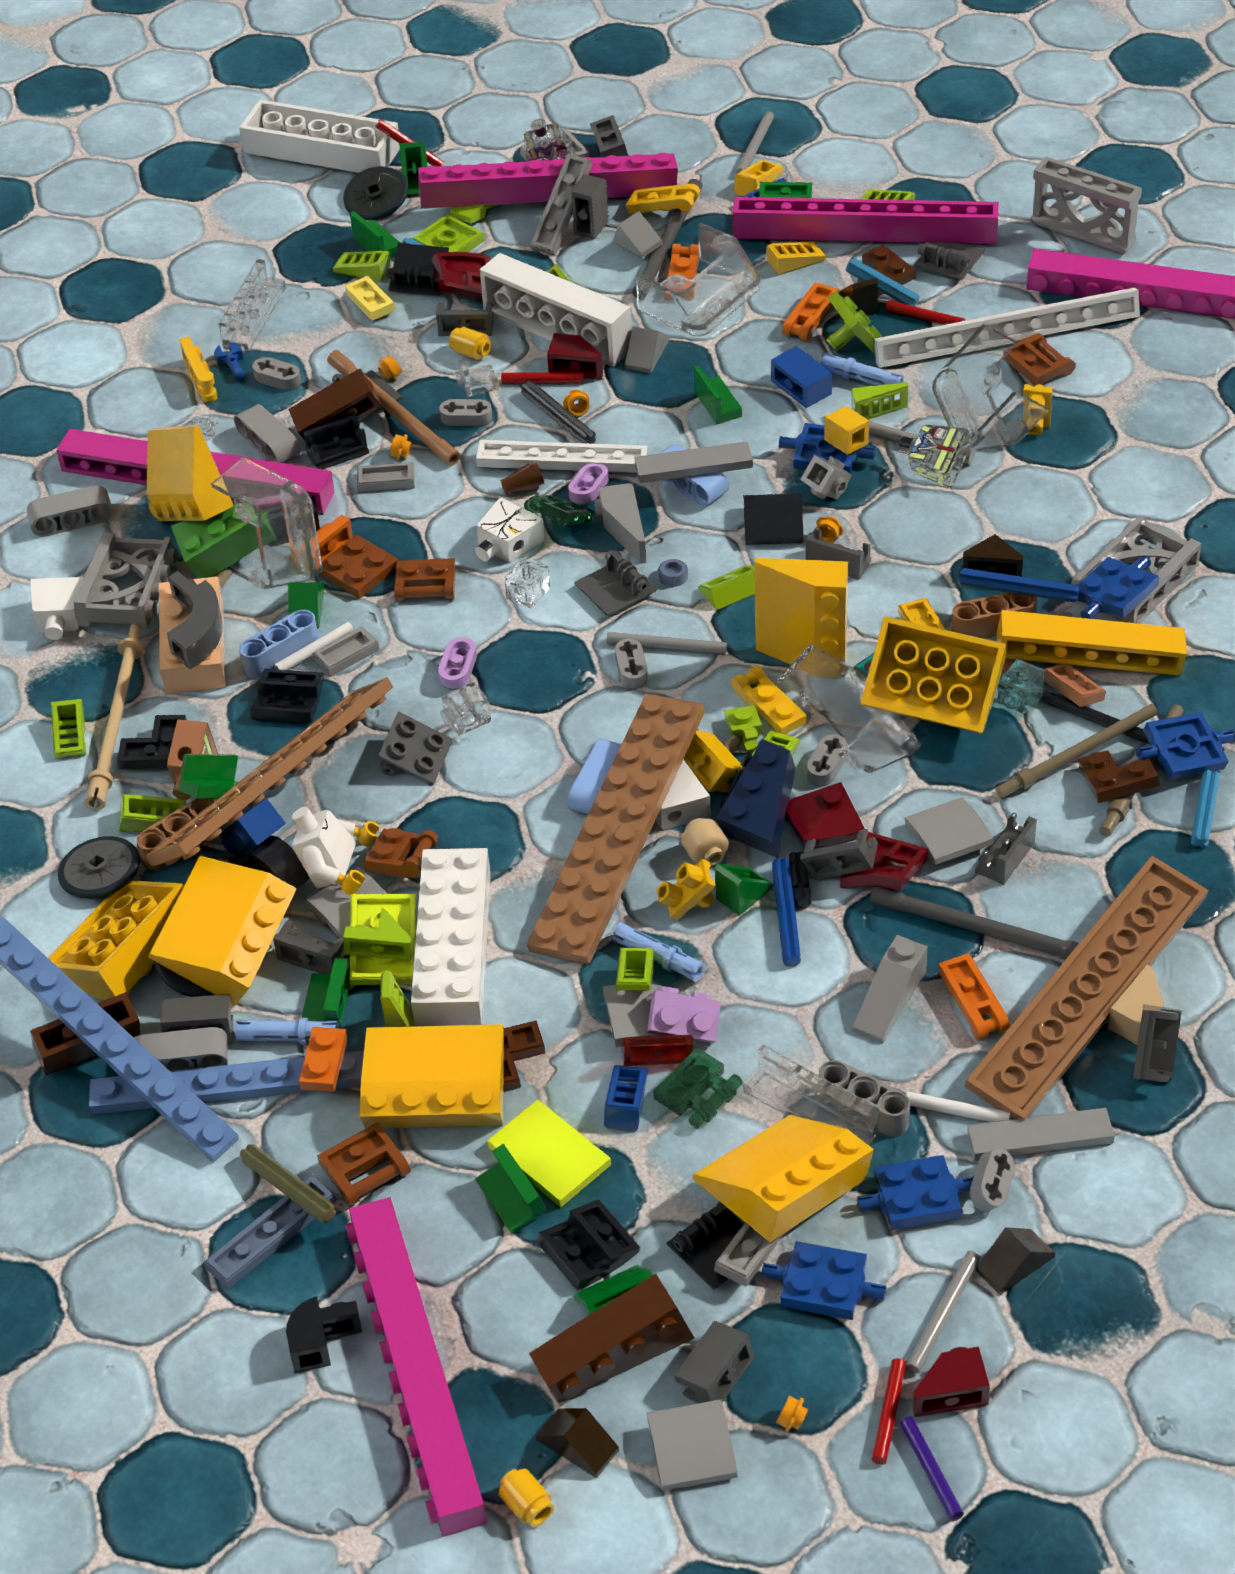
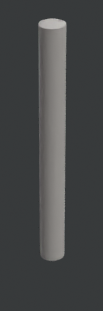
[735,111,774,174]
[606,632,727,654]
[906,1251,980,1374]

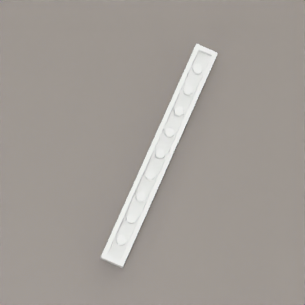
[874,287,1140,368]

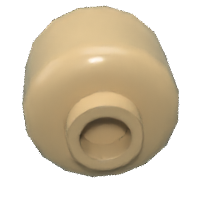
[681,818,729,866]

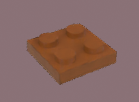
[316,535,399,599]

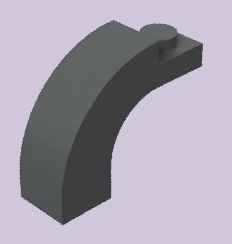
[167,571,223,669]

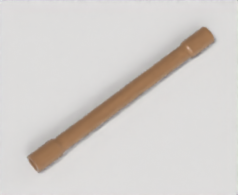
[327,350,460,466]

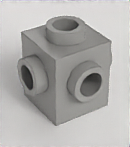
[800,455,852,500]

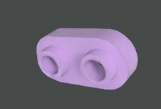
[568,463,609,505]
[438,637,477,689]

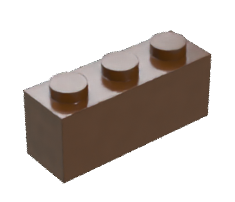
[288,368,382,441]
[30,992,141,1076]

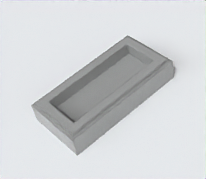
[357,462,415,493]
[312,626,380,677]

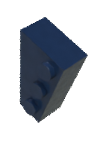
[716,739,796,859]

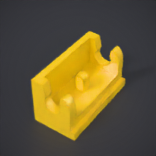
[684,730,742,793]

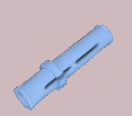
[821,352,904,385]
[612,922,706,982]
[235,1018,339,1045]

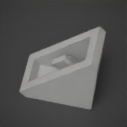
[613,211,663,258]
[625,326,669,374]

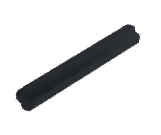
[521,380,596,444]

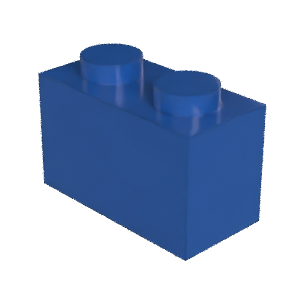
[771,346,833,408]
[220,798,286,859]

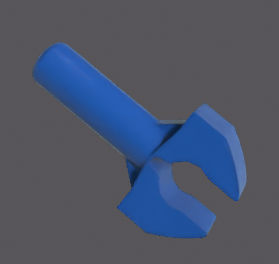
[214,342,245,381]

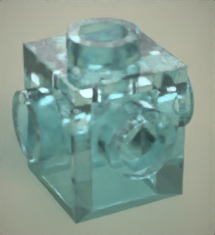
[997,659,1044,714]

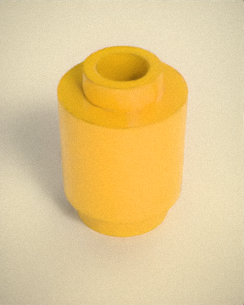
[449,327,491,360]
[498,1469,554,1527]

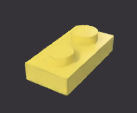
[345,276,395,321]

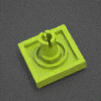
[826,291,882,354]

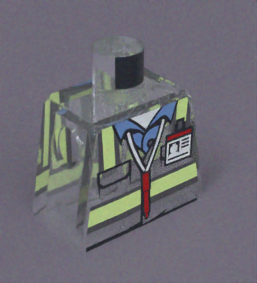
[523,119,575,162]
[898,424,972,489]

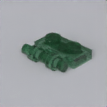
[524,495,595,527]
[653,1047,743,1129]

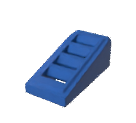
[604,1065,648,1131]

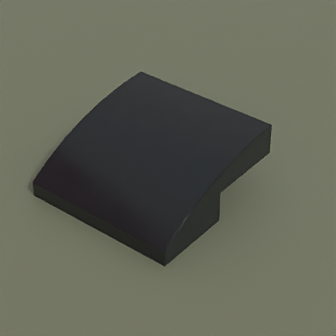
[743,493,804,545]
[250,669,324,723]
[536,1199,640,1291]

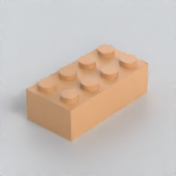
[159,577,226,694]

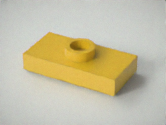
[898,598,946,630]

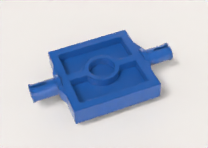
[778,423,876,473]
[1077,555,1159,619]
[1136,712,1235,780]
[856,1155,974,1230]
[761,1241,887,1320]

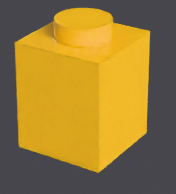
[824,406,869,455]

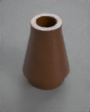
[500,462,545,496]

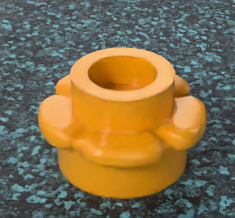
[377,355,402,381]
[563,389,590,416]
[389,434,412,461]
[816,516,843,543]
[776,1395,808,1432]

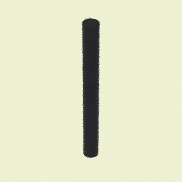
[1037,689,1150,744]

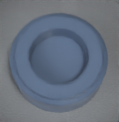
[658,559,688,587]

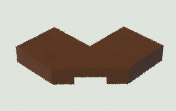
[503,1020,545,1092]

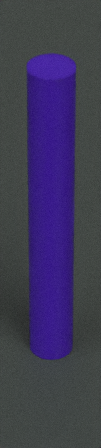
[900,1417,964,1521]

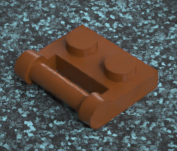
[1002,333,1076,386]
[394,558,456,602]
[364,828,439,878]
[317,1122,411,1207]

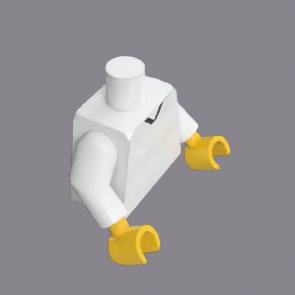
[291,807,380,895]

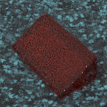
[621,1034,693,1066]

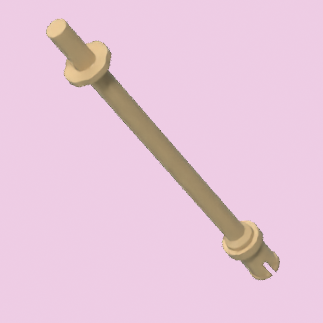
[85,624,145,810]

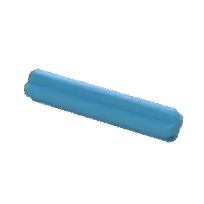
[846,258,920,306]
[1191,770,1220,848]

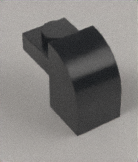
[240,835,310,889]
[286,1296,362,1373]

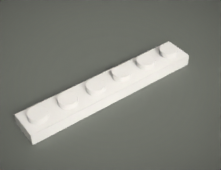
[476,440,648,473]

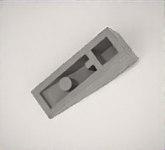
[594,483,646,563]
[852,935,928,1043]

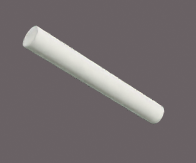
[274,622,354,670]
[906,1091,1010,1122]

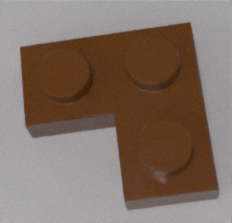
[857,244,916,297]
[1078,750,1160,804]

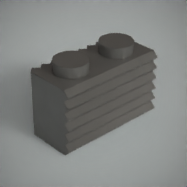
[571,175,609,240]

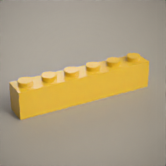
[997,610,1187,676]

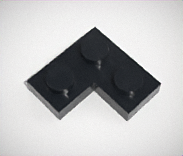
[117,715,187,769]

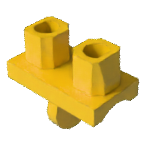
[1021,384,1053,435]
[656,859,715,921]

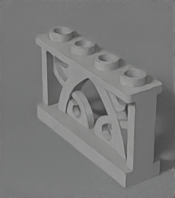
[1031,156,1142,254]
[1071,515,1202,624]
[73,532,178,629]

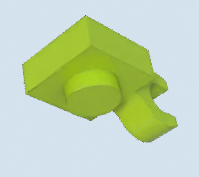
[724,705,762,753]

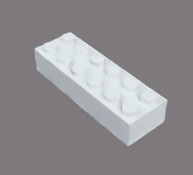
[239,99,400,173]
[480,253,632,367]
[411,848,491,1026]

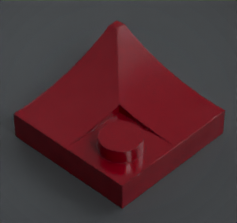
[432,252,490,302]
[785,782,865,847]
[840,832,928,891]

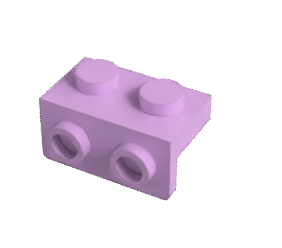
[647,987,721,1044]

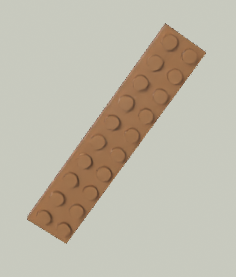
[146,677,394,866]
[526,694,705,965]
[964,856,1208,1121]

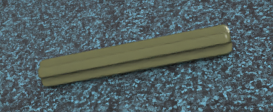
[240,1144,336,1223]

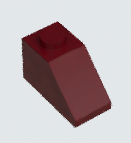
[547,333,603,380]
[913,1346,990,1418]

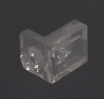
[455,359,499,397]

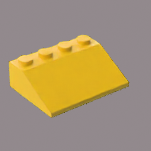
[147,425,233,521]
[754,558,848,676]
[860,616,1006,734]
[148,856,296,1005]
[48,881,184,1000]
[360,1024,504,1129]
[693,1115,874,1242]

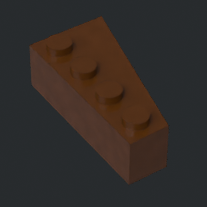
[529,1273,695,1403]

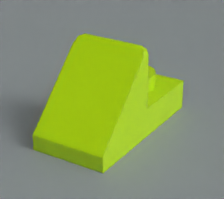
[344,908,411,960]

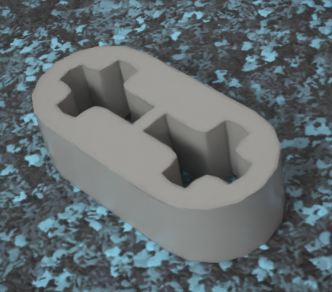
[252,357,301,390]
[439,399,492,426]
[615,638,648,689]
[807,734,847,786]
[970,1148,1015,1212]

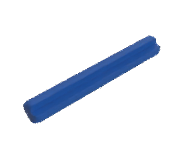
[959,568,1079,602]
[772,858,801,966]

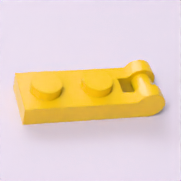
[625,184,700,214]
[179,336,218,403]
[731,665,807,735]

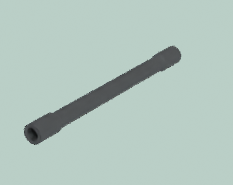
[632,179,703,300]
[870,886,1079,960]

